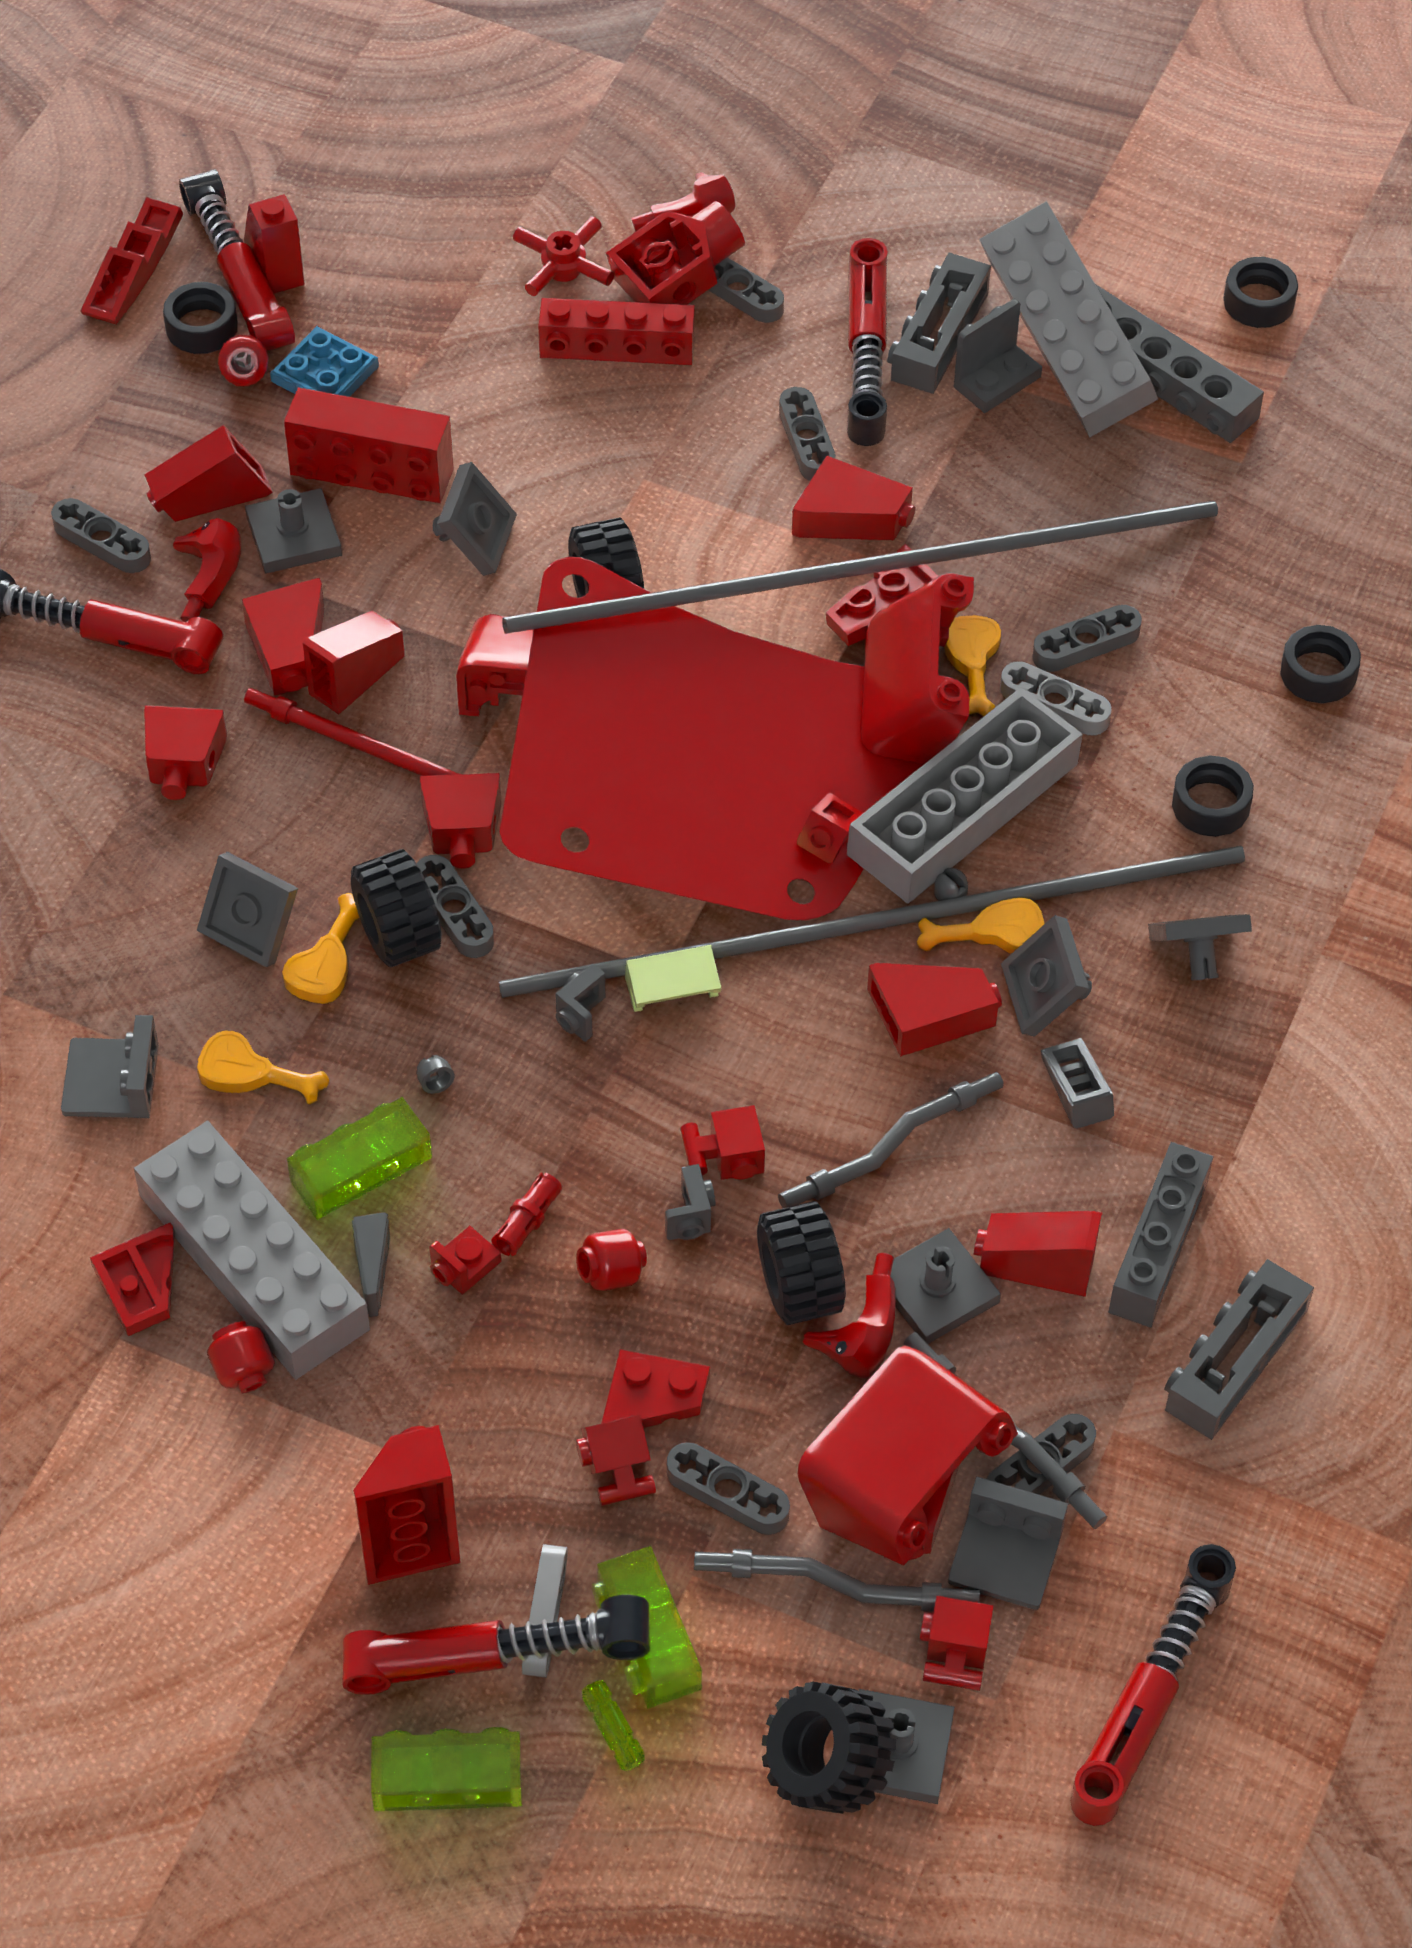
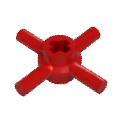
[513,217,614,296]

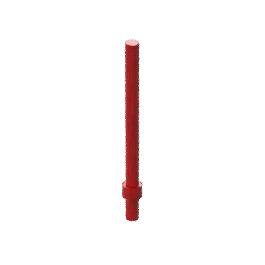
[244,688,459,776]

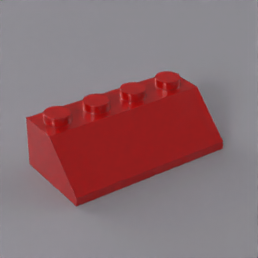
[353,1425,461,1585]

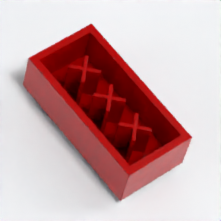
[284,387,454,504]

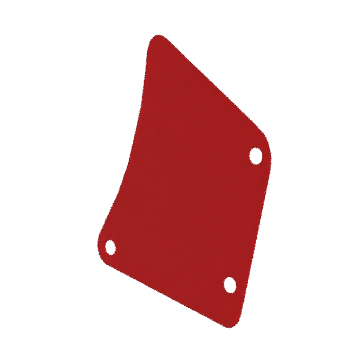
[499,556,924,921]

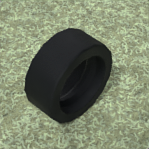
[1223,256,1298,328]
[163,282,238,354]
[1280,625,1361,704]
[1172,755,1254,837]

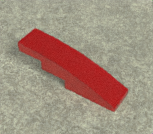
[80,197,184,325]

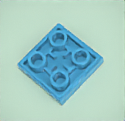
[270,326,379,397]

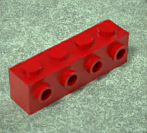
[538,298,695,365]

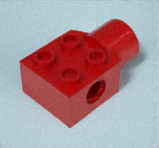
[606,201,745,305]

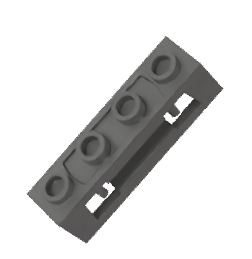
[887,252,991,394]
[1108,1142,1214,1328]
[1164,1259,1314,1440]

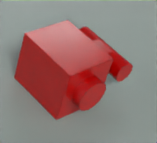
[680,1105,765,1180]
[576,1414,656,1506]
[920,1595,994,1691]

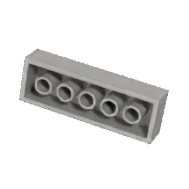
[979,201,1158,437]
[847,687,1083,904]
[134,1120,370,1380]

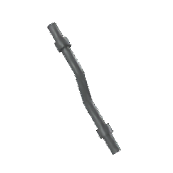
[778,1072,1004,1208]
[903,1332,1108,1529]
[694,1549,980,1612]

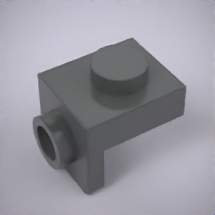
[555,963,606,1042]
[665,1164,716,1240]

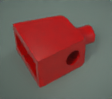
[144,705,227,800]
[420,773,501,869]

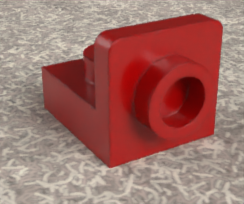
[796,793,863,863]
[429,1225,502,1295]

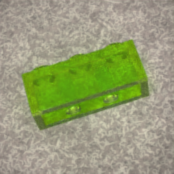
[287,1097,432,1220]
[592,1546,702,1709]
[371,1727,522,1812]

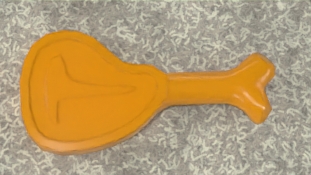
[944,615,1001,717]
[282,893,360,1004]
[917,898,1045,954]
[197,1030,329,1105]

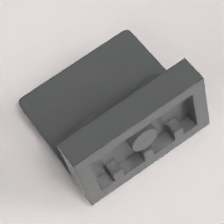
[954,299,1042,413]
[61,1015,159,1118]
[948,1476,1068,1610]

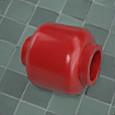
[218,335,269,387]
[576,1229,647,1291]
[207,1321,275,1394]

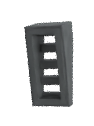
[1041,1038,1114,1129]
[352,1212,390,1317]

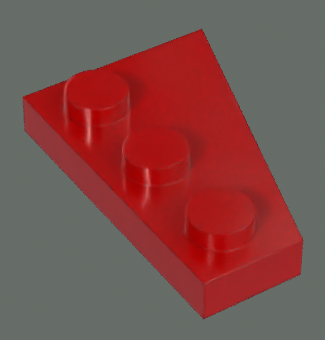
[826,543,939,646]

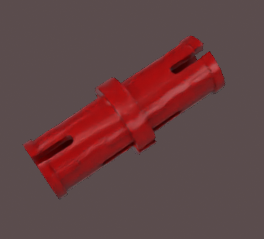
[491,1173,562,1256]

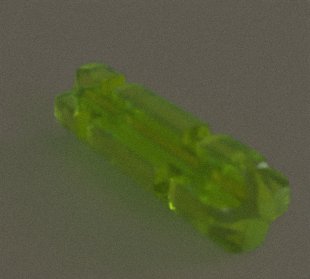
[582,1680,645,1771]

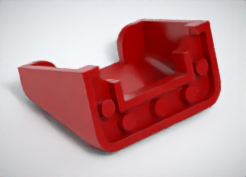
[861,573,974,764]
[456,614,534,717]
[797,1345,1018,1566]

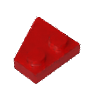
[90,1223,175,1336]
[601,1349,710,1428]

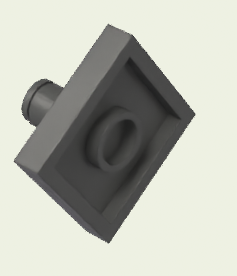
[432,462,517,576]
[245,488,342,574]
[197,852,298,967]
[1148,914,1252,980]
[1001,915,1092,1037]
[890,1228,1001,1344]
[859,1689,955,1804]

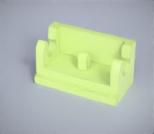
[625,945,721,1012]

